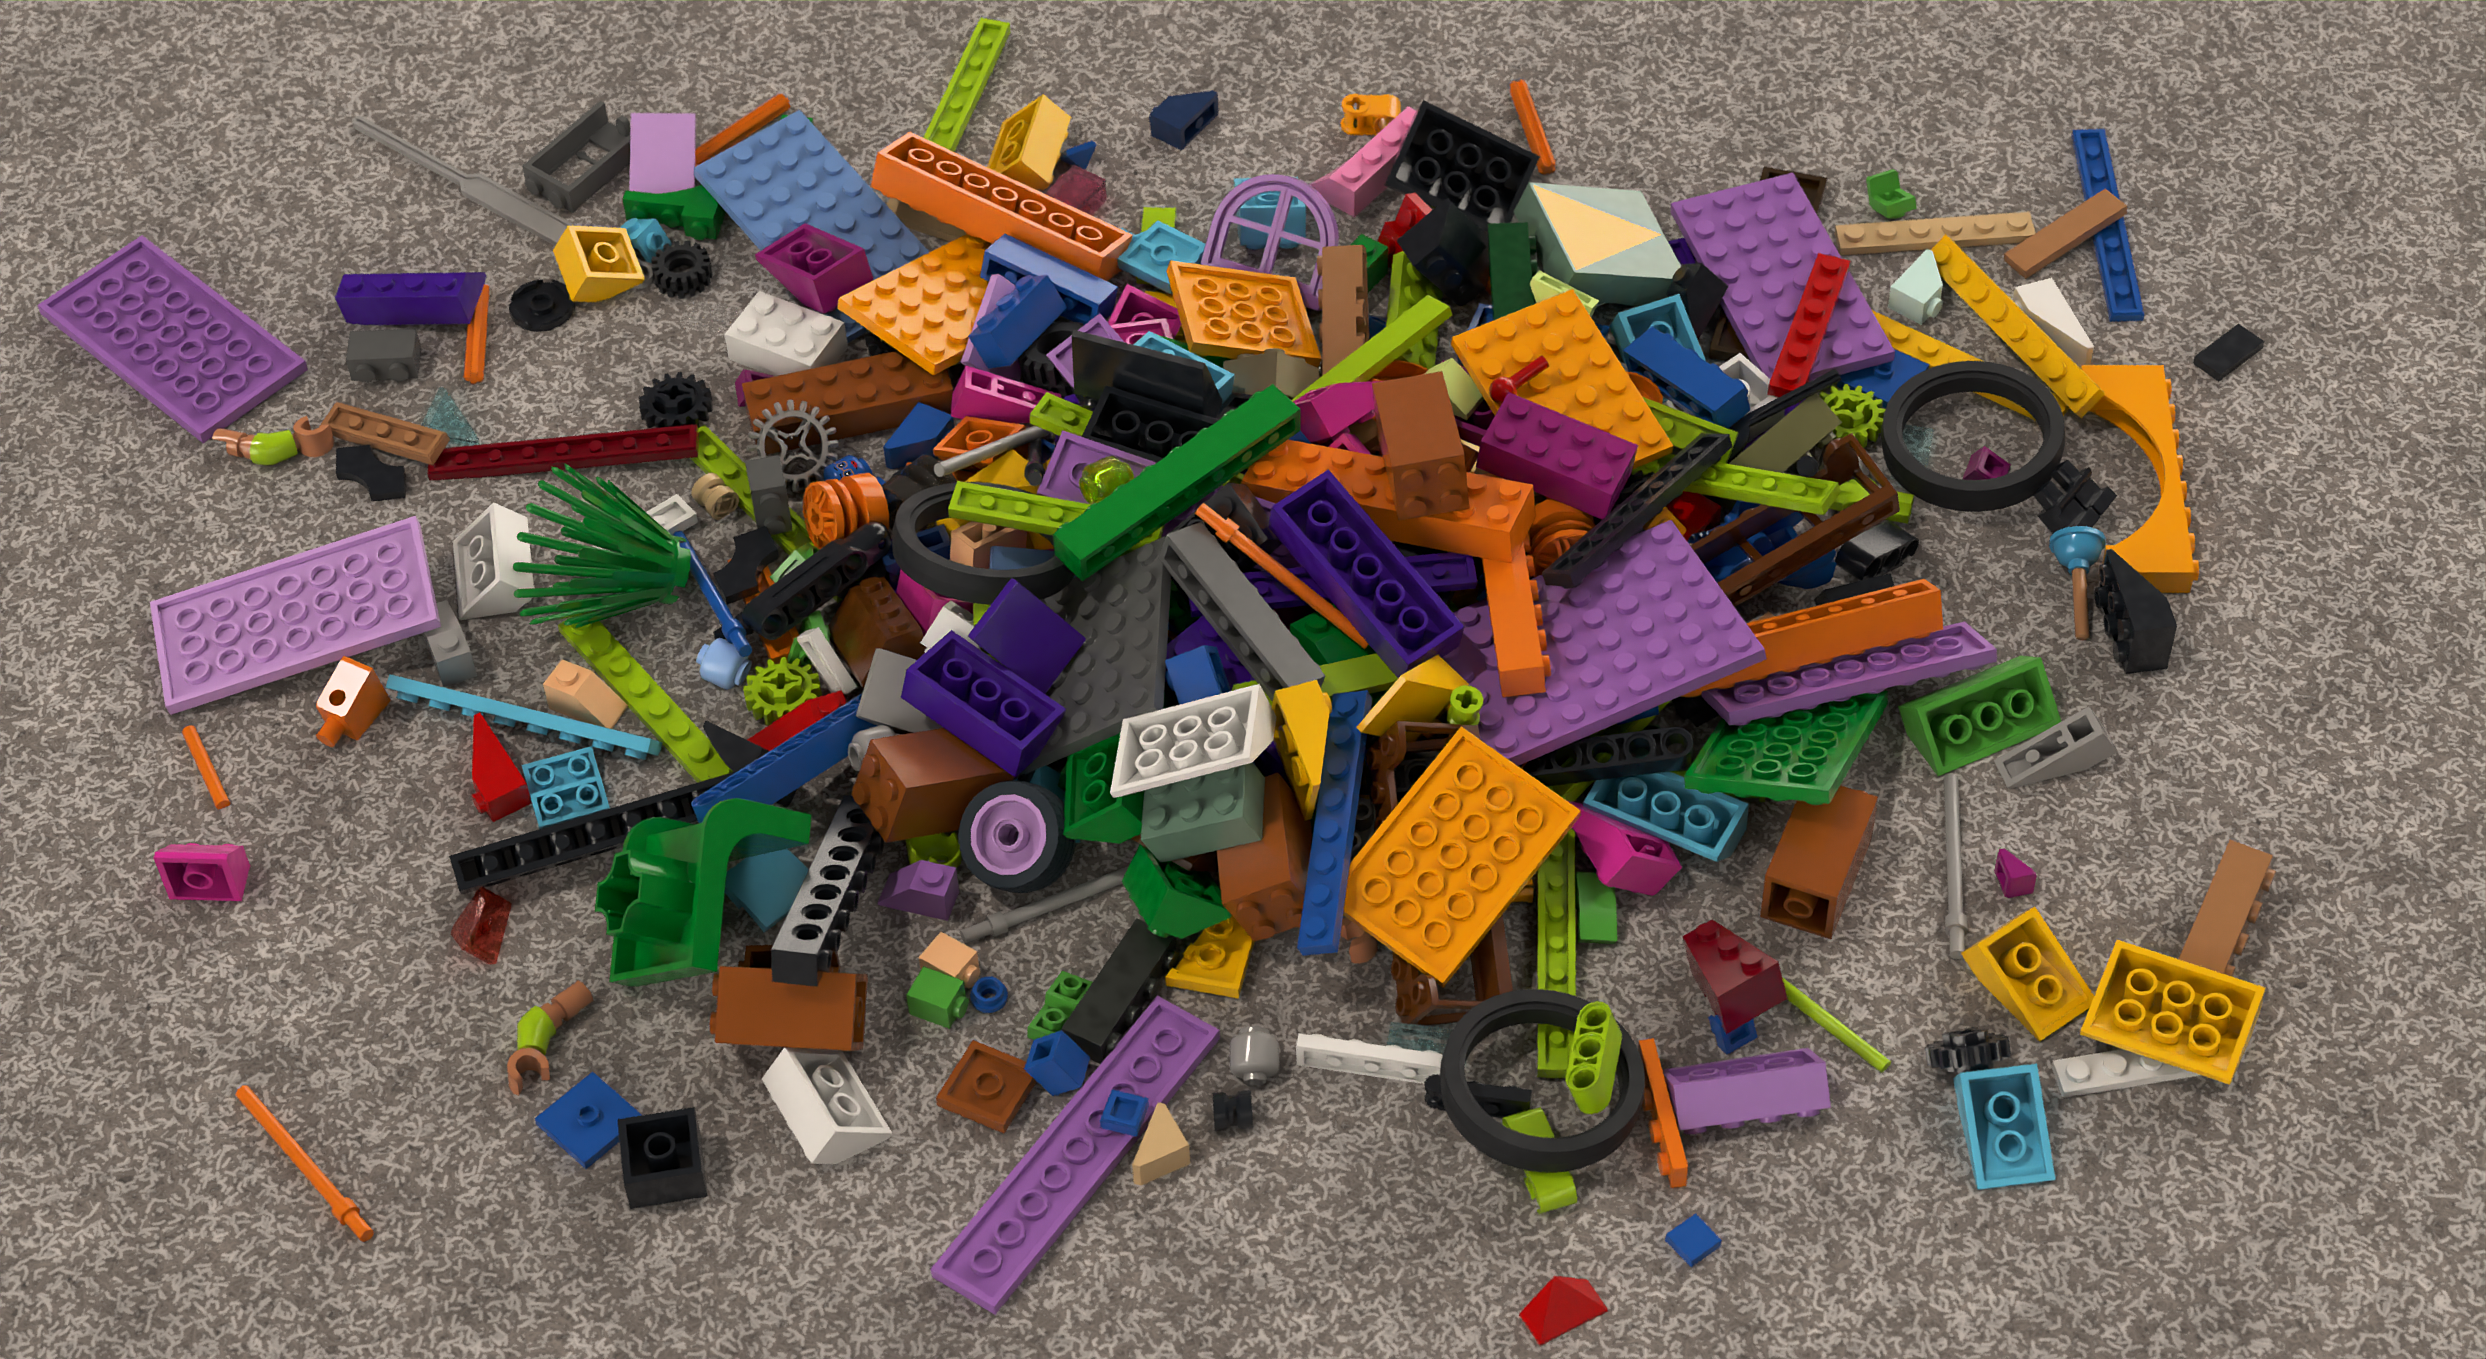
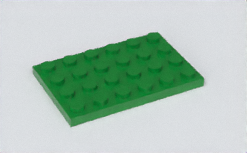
[1684,690,1888,805]

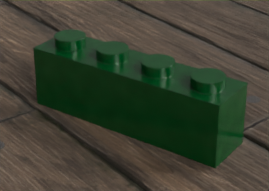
[1488,222,1538,321]

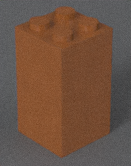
[1372,371,1470,521]
[851,728,1014,843]
[1217,772,1313,942]
[1760,785,1878,939]
[710,966,868,1051]

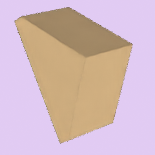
[1132,1102,1190,1186]

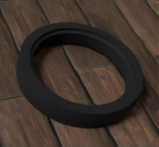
[1881,361,2065,512]
[892,482,1075,605]
[1440,989,1645,1173]

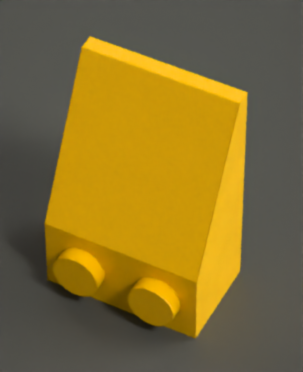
[1356,654,1469,742]
[1272,680,1332,820]
[1961,906,2094,1041]

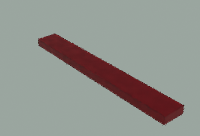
[427,424,699,480]

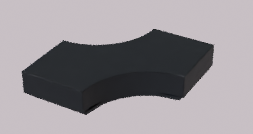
[336,445,406,501]
[713,526,779,605]

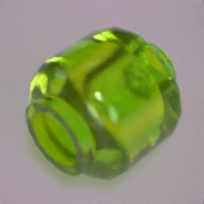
[1079,456,1134,504]

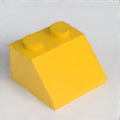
[553,225,645,302]

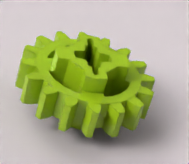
[1820,384,1885,448]
[743,657,822,726]

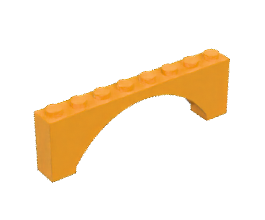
[2081,365,2199,593]

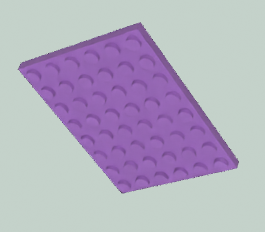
[1443,520,1766,766]

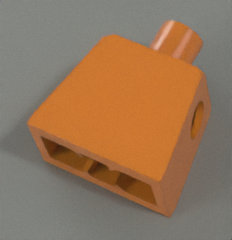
[316,656,391,747]

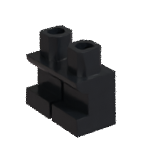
[2033,460,2117,534]

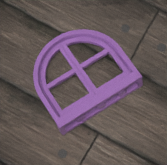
[1200,174,1339,311]

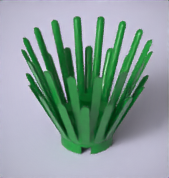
[513,464,691,628]

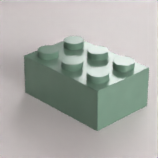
[1141,762,1265,863]

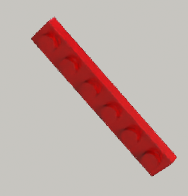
[1767,253,1850,402]

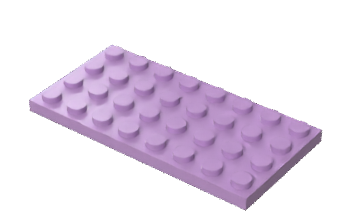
[150,516,441,715]

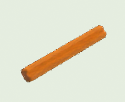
[1510,79,1556,175]
[695,94,790,165]
[464,284,490,384]

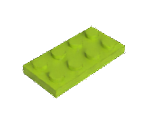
[1386,251,1443,369]

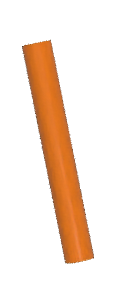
[182,725,230,810]

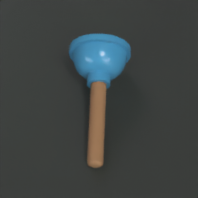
[2049,526,2106,640]

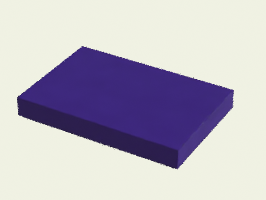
[968,578,1086,694]

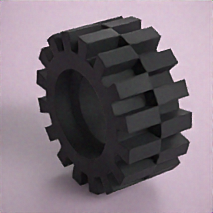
[651,240,713,299]

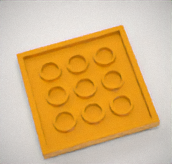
[1166,261,1321,368]

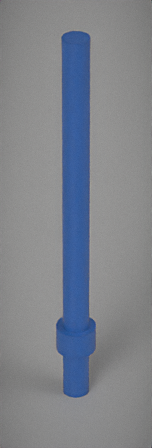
[673,531,752,657]

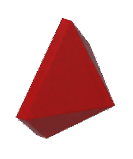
[1519,1276,1608,1346]

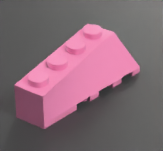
[1309,107,1416,218]

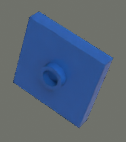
[1837,349,1929,409]
[534,1072,642,1169]

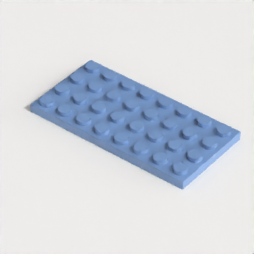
[694,110,929,343]

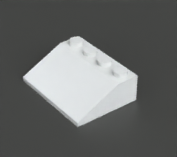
[1110,684,1276,798]

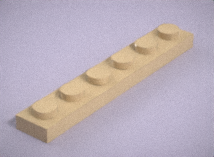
[1835,212,2035,256]

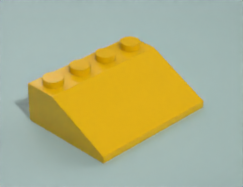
[2080,940,2265,1085]

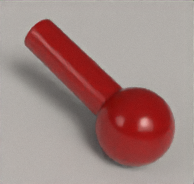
[1489,355,1549,404]

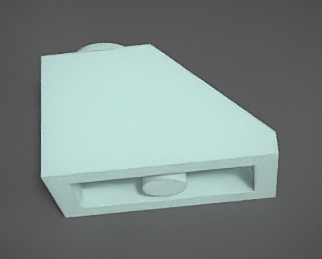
[1888,249,1943,325]

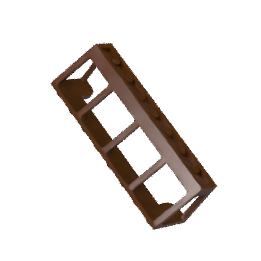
[1689,433,1900,607]
[1366,721,1513,1028]

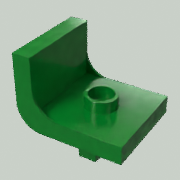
[595,798,812,987]

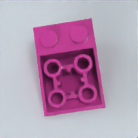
[1293,381,1382,445]
[1567,800,1682,896]

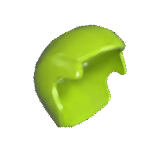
[906,833,962,869]

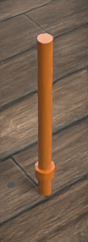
[1195,502,1369,649]
[236,1085,374,1242]

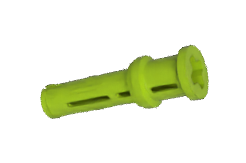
[1447,685,1483,735]

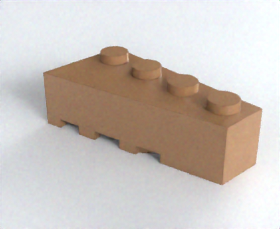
[1317,245,1370,376]

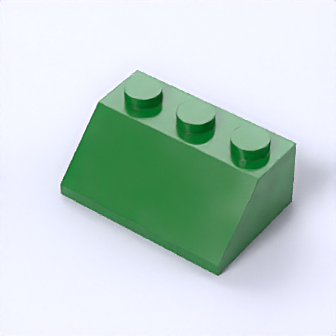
[1063,733,1144,844]
[1122,844,1232,939]

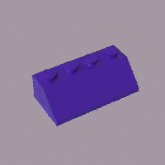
[335,272,487,325]
[901,630,1066,777]

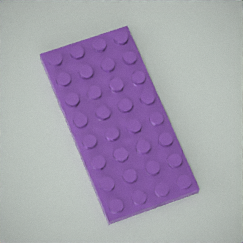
[1671,173,1895,382]
[38,235,308,443]

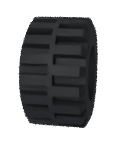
[1018,321,1083,399]

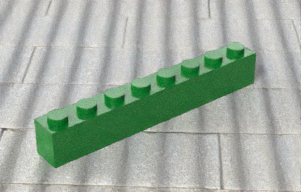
[1053,384,1301,581]

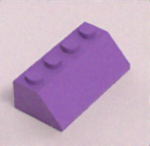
[1662,1048,1831,1134]

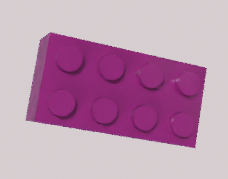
[1476,392,1638,519]

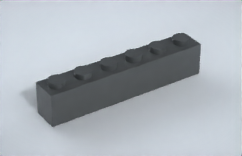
[1158,522,1325,702]

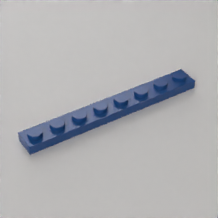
[1297,690,1372,956]

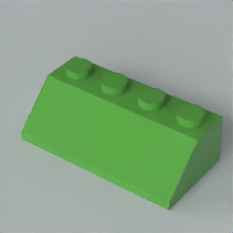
[1898,655,2061,776]

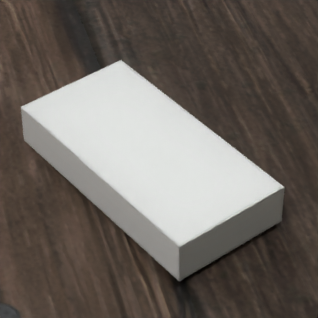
[797,627,857,694]

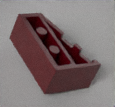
[1682,919,1787,1034]

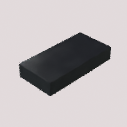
[2193,323,2264,382]

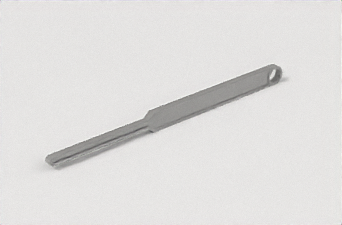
[352,116,654,289]

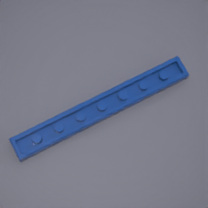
[2072,129,2144,322]

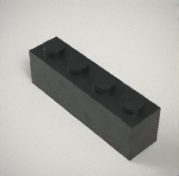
[1061,918,1179,1064]

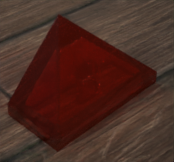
[451,886,512,965]

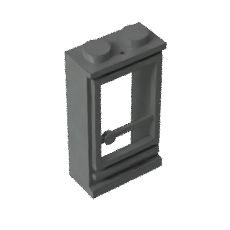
[522,101,631,213]

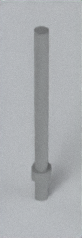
[934,426,1056,477]
[1944,774,1968,960]
[960,866,1129,944]

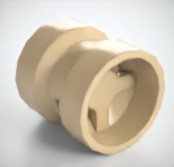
[691,473,739,520]

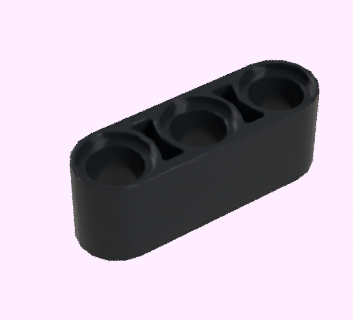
[1835,521,1919,581]

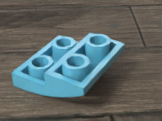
[522,746,610,829]
[725,849,809,932]

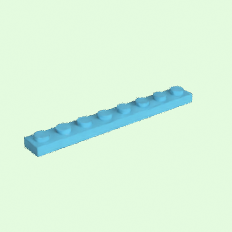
[386,674,663,760]

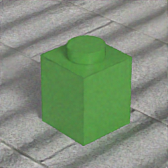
[906,966,969,1029]

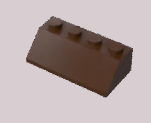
[828,577,926,688]

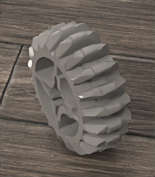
[746,400,839,492]

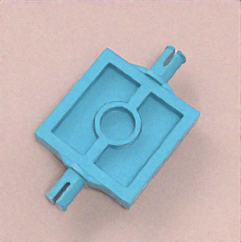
[1117,220,1206,293]

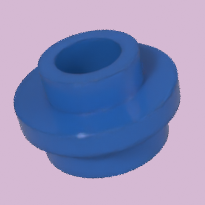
[970,976,1008,1013]

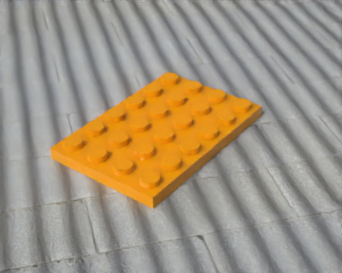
[837,234,992,376]
[1451,289,1673,499]
[1343,727,1581,988]

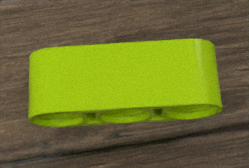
[1566,1001,1622,1114]
[1502,1107,1577,1214]

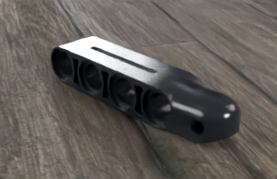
[742,522,892,640]

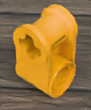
[1340,94,1401,135]

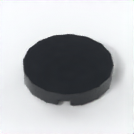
[509,279,575,332]

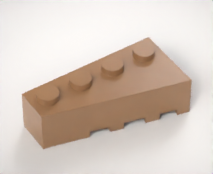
[2179,839,2276,977]

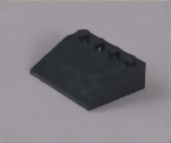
[1384,100,1540,234]
[1072,330,1223,419]

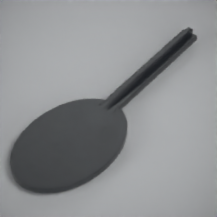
[1671,369,1841,464]

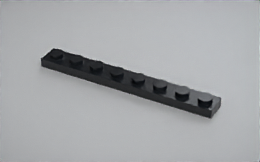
[1542,433,1733,589]

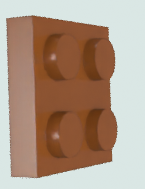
[936,1040,1037,1134]

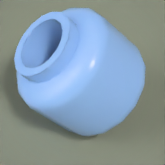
[696,638,752,690]

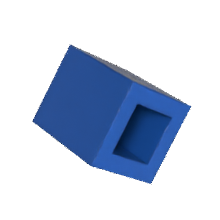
[1024,1030,1090,1096]

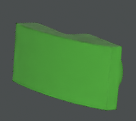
[1575,872,1617,944]
[1027,971,1093,1040]

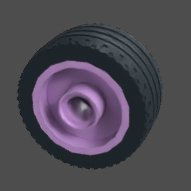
[958,781,1077,893]

